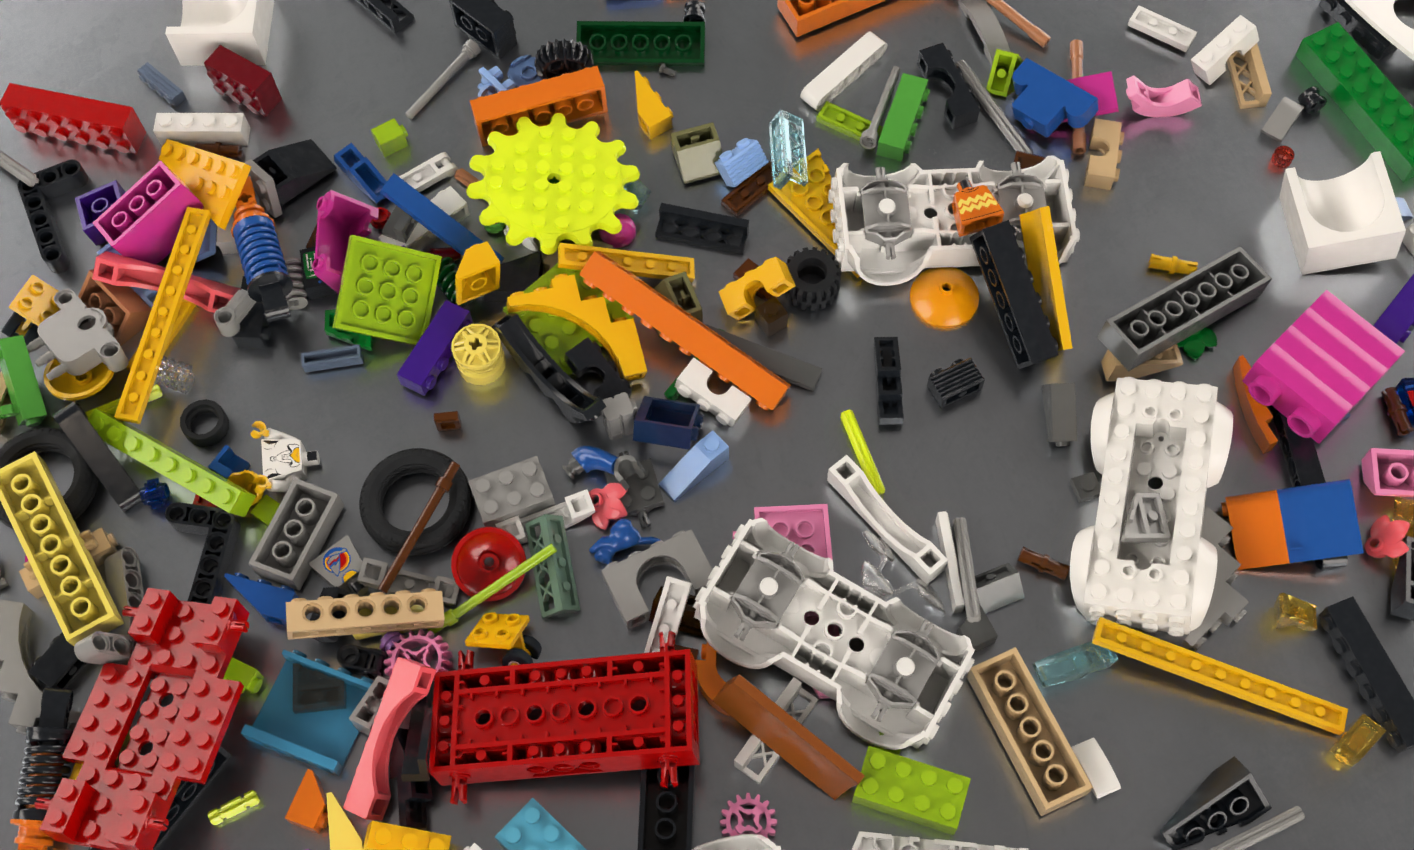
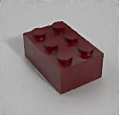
[204,45,282,117]

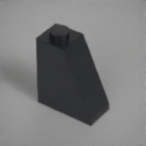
[483,252,544,302]

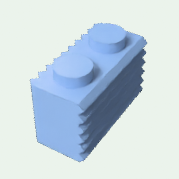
[715,138,769,187]

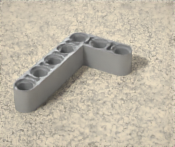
[74,547,144,665]

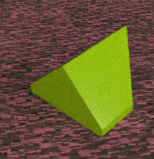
[986,49,1023,97]

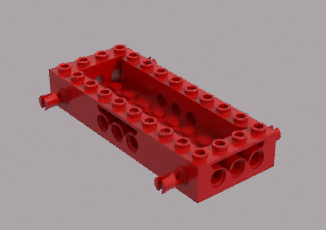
[429,631,700,805]

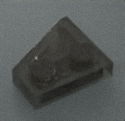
[293,663,346,714]

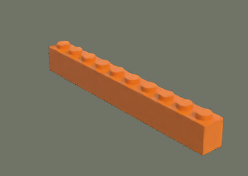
[579,251,791,411]

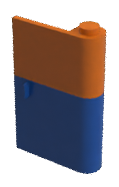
[1221,479,1364,570]

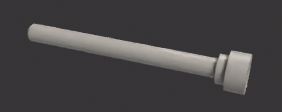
[406,39,481,119]
[859,66,901,149]

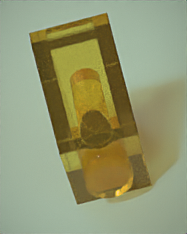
[1329,713,1386,767]

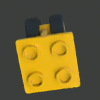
[1,275,59,346]
[465,612,542,666]

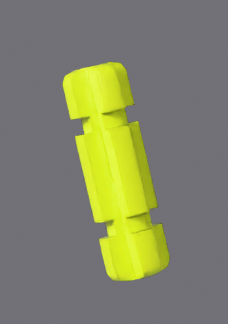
[207,790,260,825]

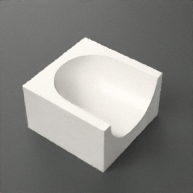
[165,0,274,66]
[1279,151,1406,275]

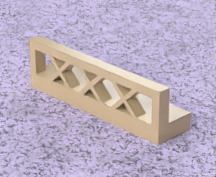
[1227,43,1272,109]

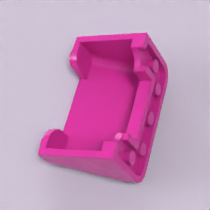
[312,190,379,294]

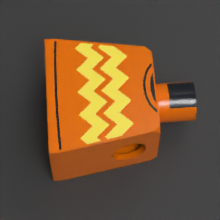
[952,180,1004,237]

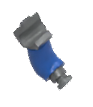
[561,446,647,490]

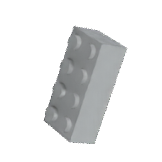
[248,478,344,591]

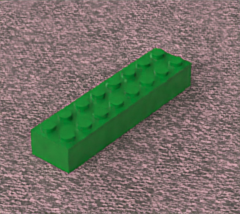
[1295,22,1414,182]

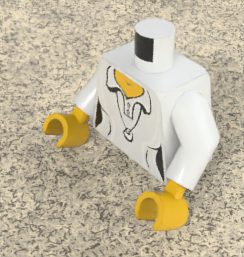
[250,421,320,494]

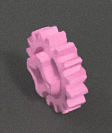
[720,793,777,839]

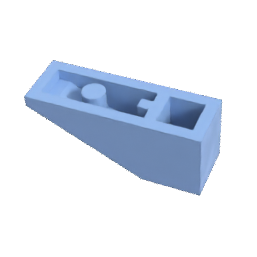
[659,430,729,502]

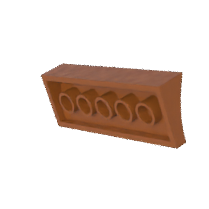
[713,674,865,800]

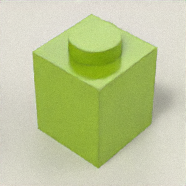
[371,118,408,157]

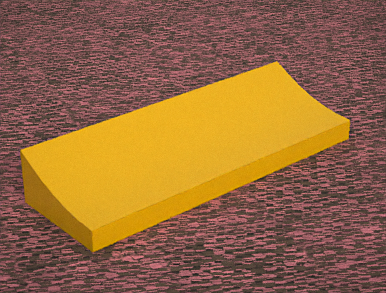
[1019,206,1073,351]

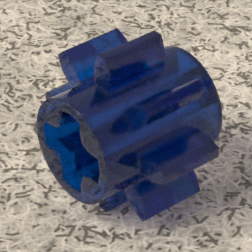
[140,478,170,510]

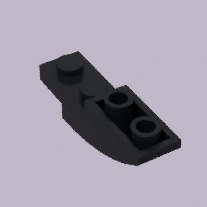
[389,728,433,830]

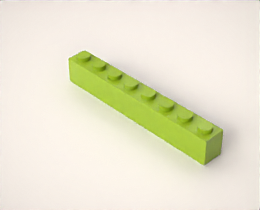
[89,409,256,517]

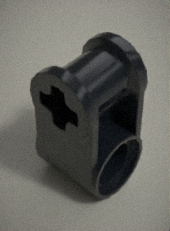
[336,644,389,679]

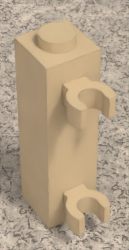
[19,527,119,599]

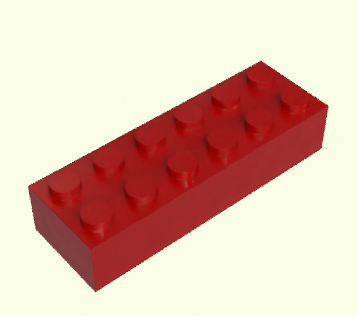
[0,83,147,154]

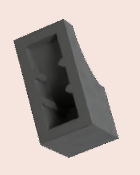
[956,603,998,653]

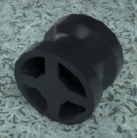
[683,0,705,22]
[1298,86,1327,114]

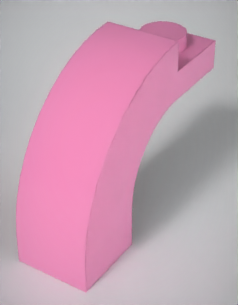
[1126,75,1202,117]

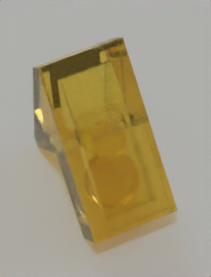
[1274,593,1317,631]

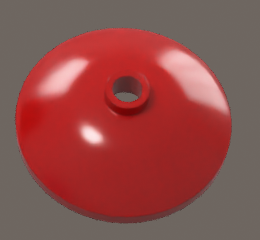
[451,527,526,601]

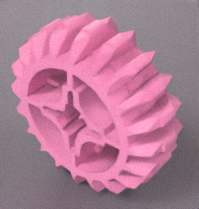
[384,629,453,681]

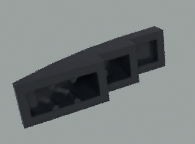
[874,337,904,425]

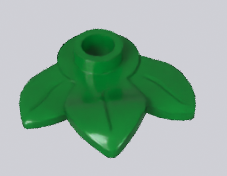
[1177,327,1217,360]

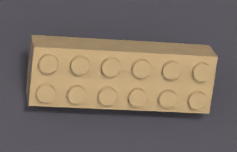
[966,647,1093,816]

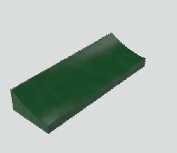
[576,21,706,66]

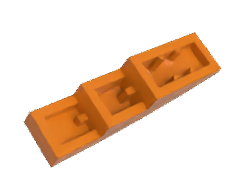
[1233,355,1278,454]

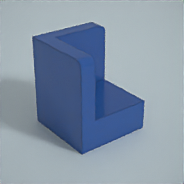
[208,445,250,479]

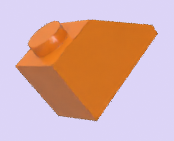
[285,769,328,834]

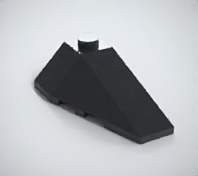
[1160,756,1272,850]

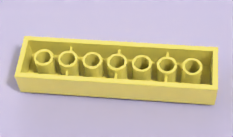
[0,451,124,646]

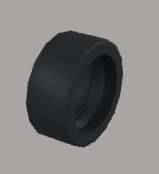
[180,399,229,447]

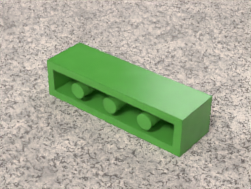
[876,73,930,162]

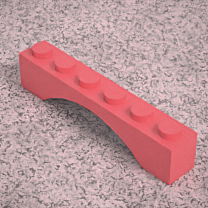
[92,251,241,313]
[343,657,437,821]

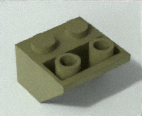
[670,122,723,184]
[654,271,703,338]

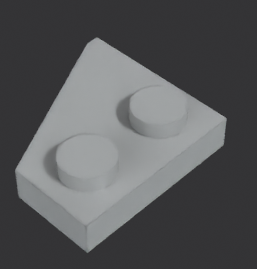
[244,159,282,218]
[1121,493,1171,543]

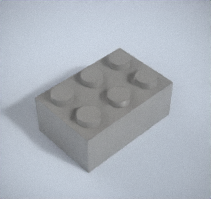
[468,456,555,527]

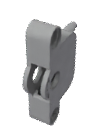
[27,289,129,380]

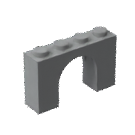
[601,529,712,629]

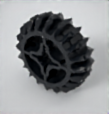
[535,38,594,80]

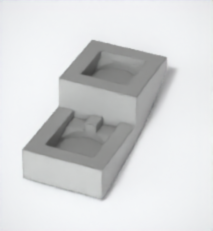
[1261,96,1304,143]

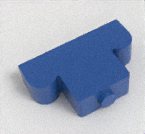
[1012,58,1099,137]

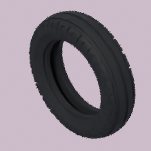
[0,428,99,529]
[359,448,472,556]

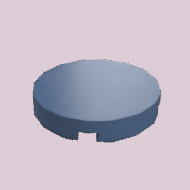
[507,55,541,88]

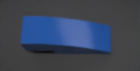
[334,142,387,204]

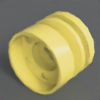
[451,324,506,385]

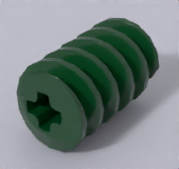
[437,257,476,307]

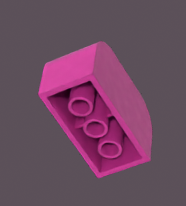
[93,160,204,265]

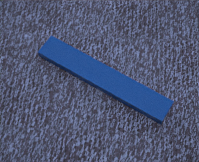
[379,173,505,264]

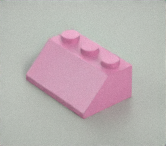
[1361,448,1414,497]

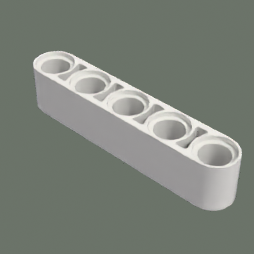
[800,31,888,111]

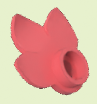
[589,483,628,530]
[1365,515,1410,558]

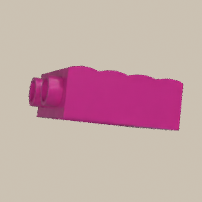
[1242,290,1405,444]

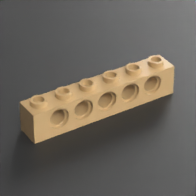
[286,588,445,640]

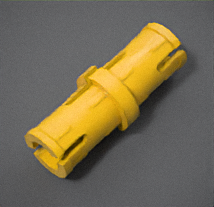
[1148,253,1198,275]

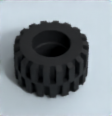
[784,247,841,311]

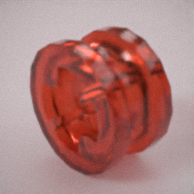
[1271,146,1295,169]

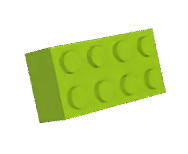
[852,746,971,836]

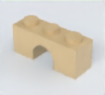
[1084,118,1125,190]

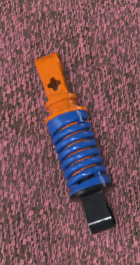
[231,176,293,322]

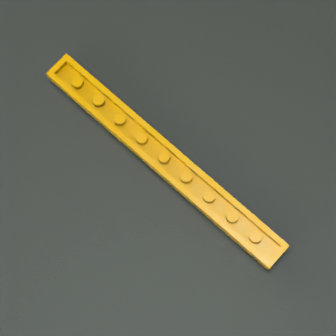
[114,207,212,424]
[1092,617,1348,735]

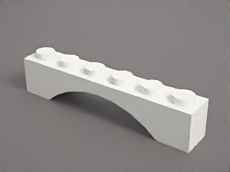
[827,455,948,585]

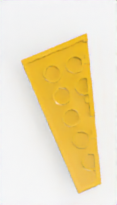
[768,148,860,278]

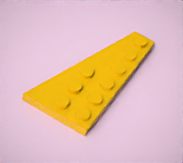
[158,139,251,230]

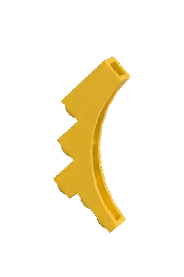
[506,273,648,381]

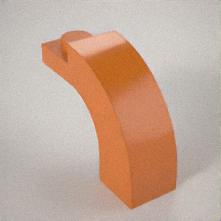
[695,642,733,718]

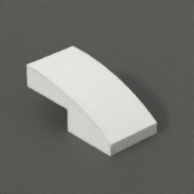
[1071,737,1121,799]

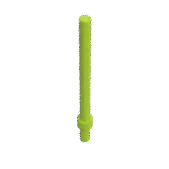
[428,543,557,634]

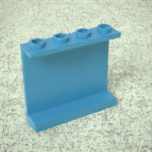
[240,650,374,777]

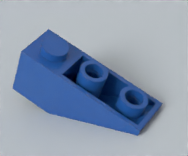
[224,573,299,626]

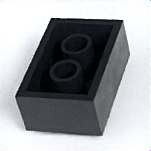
[449,0,517,59]

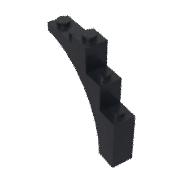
[491,313,607,424]

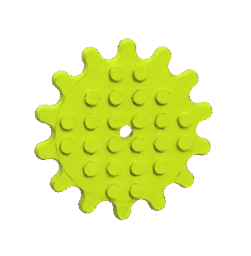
[466,113,640,255]

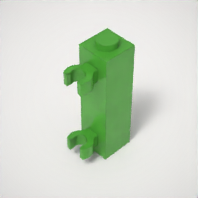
[0,335,47,427]

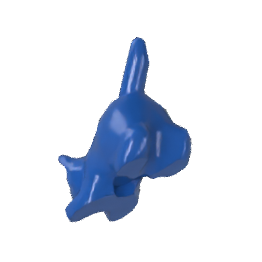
[589,519,661,565]

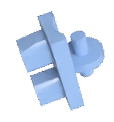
[478,66,516,97]

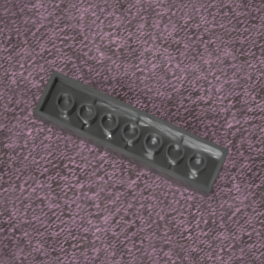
[1097,246,1272,371]

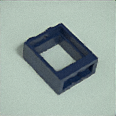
[633,396,703,450]

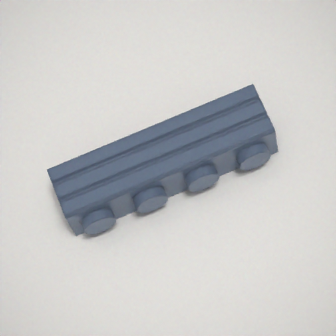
[138,62,186,107]
[301,344,363,373]

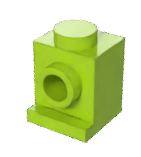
[223,657,263,694]

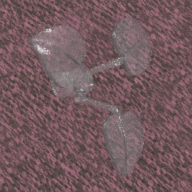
[861,530,946,616]

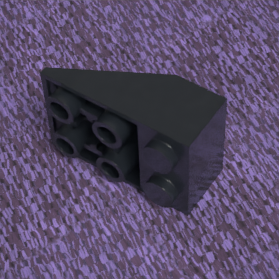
[253,139,337,205]

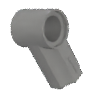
[214,289,256,337]

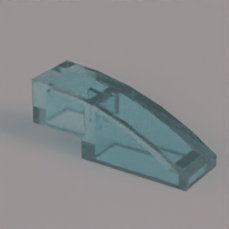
[1032,641,1119,688]

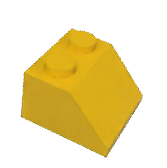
[455,241,500,305]

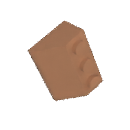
[78,269,151,346]

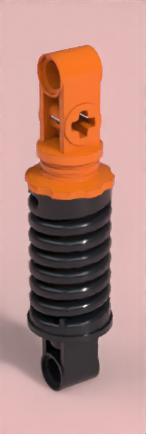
[10,687,74,850]

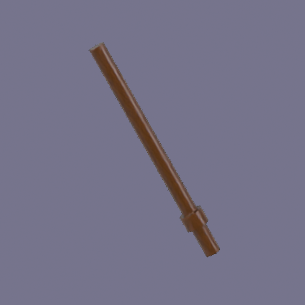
[378,461,460,594]

